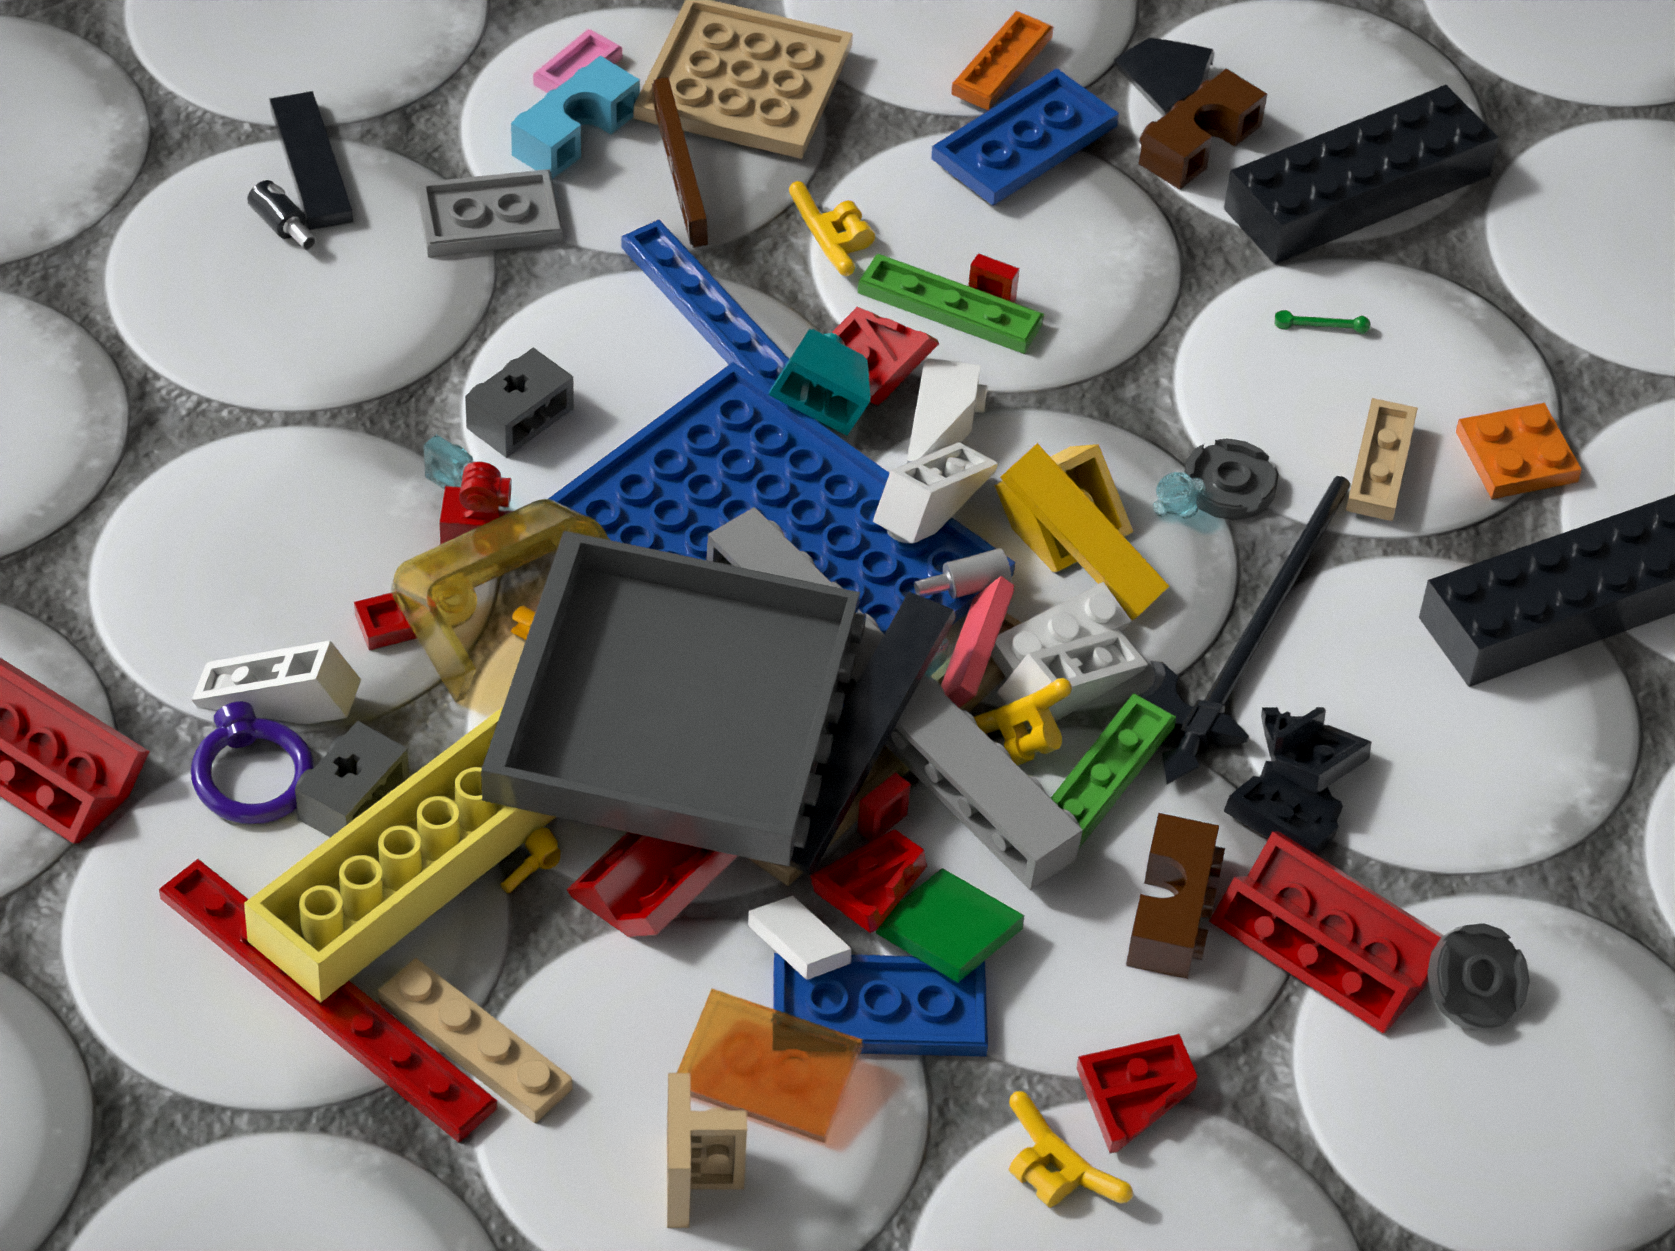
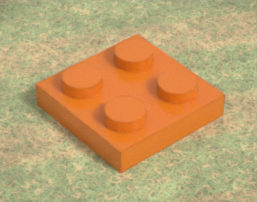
[1456,403,1582,499]

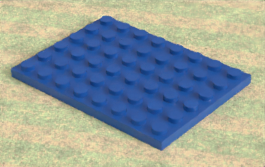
[532,362,1016,727]

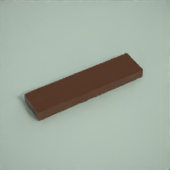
[652,77,708,248]

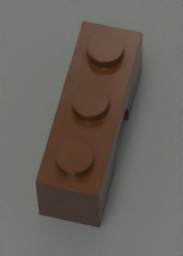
[1139,68,1267,190]
[1126,813,1225,979]

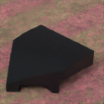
[1114,38,1214,116]
[1261,707,1372,794]
[1223,761,1343,855]

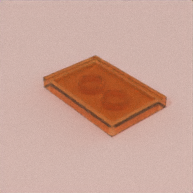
[677,988,863,1143]

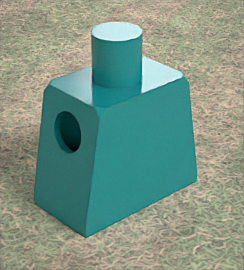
[768,329,871,436]

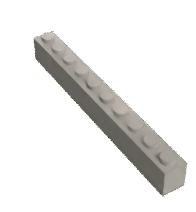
[706,507,1083,891]

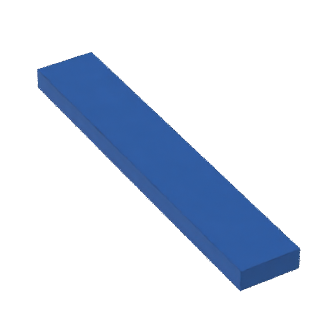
[621,219,789,388]

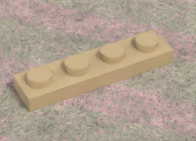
[378,958,572,1124]

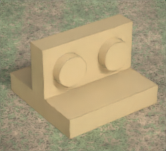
[667,1073,747,1228]

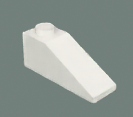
[907,358,988,463]
[873,442,998,543]
[997,628,1148,730]
[192,640,361,725]

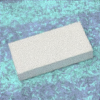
[748,896,851,980]

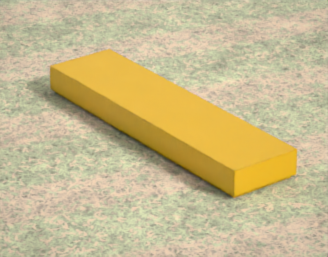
[1000,443,1169,621]

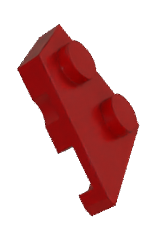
[832,307,940,406]
[810,829,927,933]
[1076,1034,1198,1154]

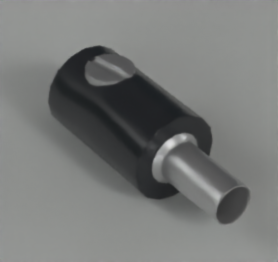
[247,180,316,250]

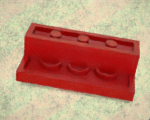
[0,657,150,844]
[566,832,738,937]
[1209,832,1444,1033]

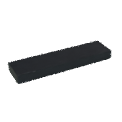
[269,91,353,230]

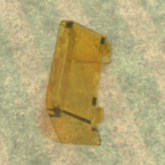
[391,499,610,703]

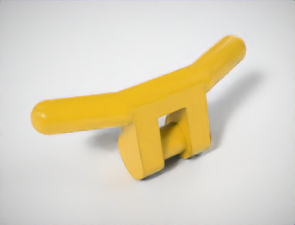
[789,181,875,276]
[973,678,1072,766]
[1009,1091,1133,1208]

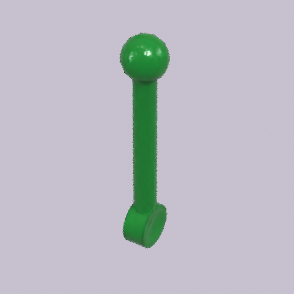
[1274,310,1371,334]

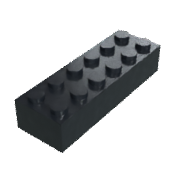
[1224,84,1499,265]
[1418,494,1675,687]

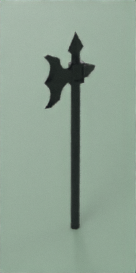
[1127,476,1351,784]

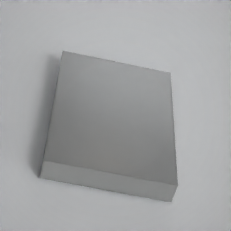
[416,169,563,257]

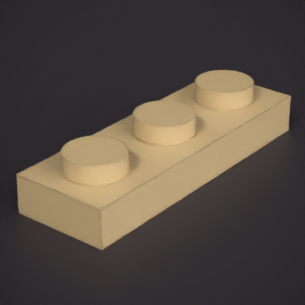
[1346,398,1418,521]

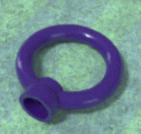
[191,701,315,824]

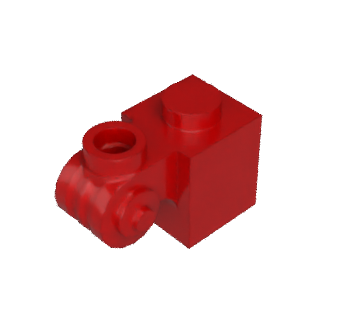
[439,462,513,559]

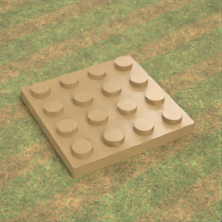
[634,0,853,159]

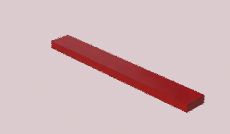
[159,859,497,1143]

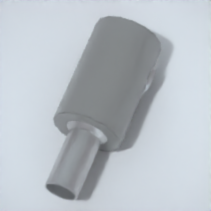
[914,548,1011,599]

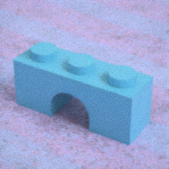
[511,56,640,179]

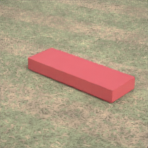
[941,576,1015,708]

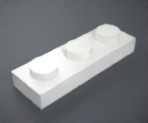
[991,582,1131,679]

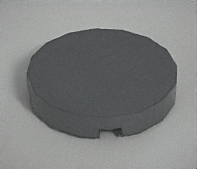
[1182,438,1279,520]
[1427,923,1530,1030]

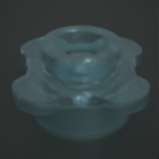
[1153,472,1206,519]

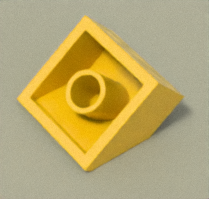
[994,444,1133,572]

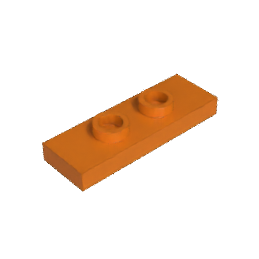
[951,11,1054,111]

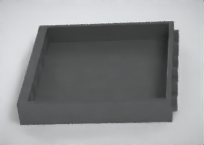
[481,531,866,867]

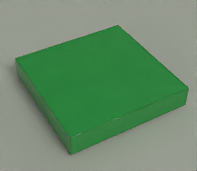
[876,868,1024,982]

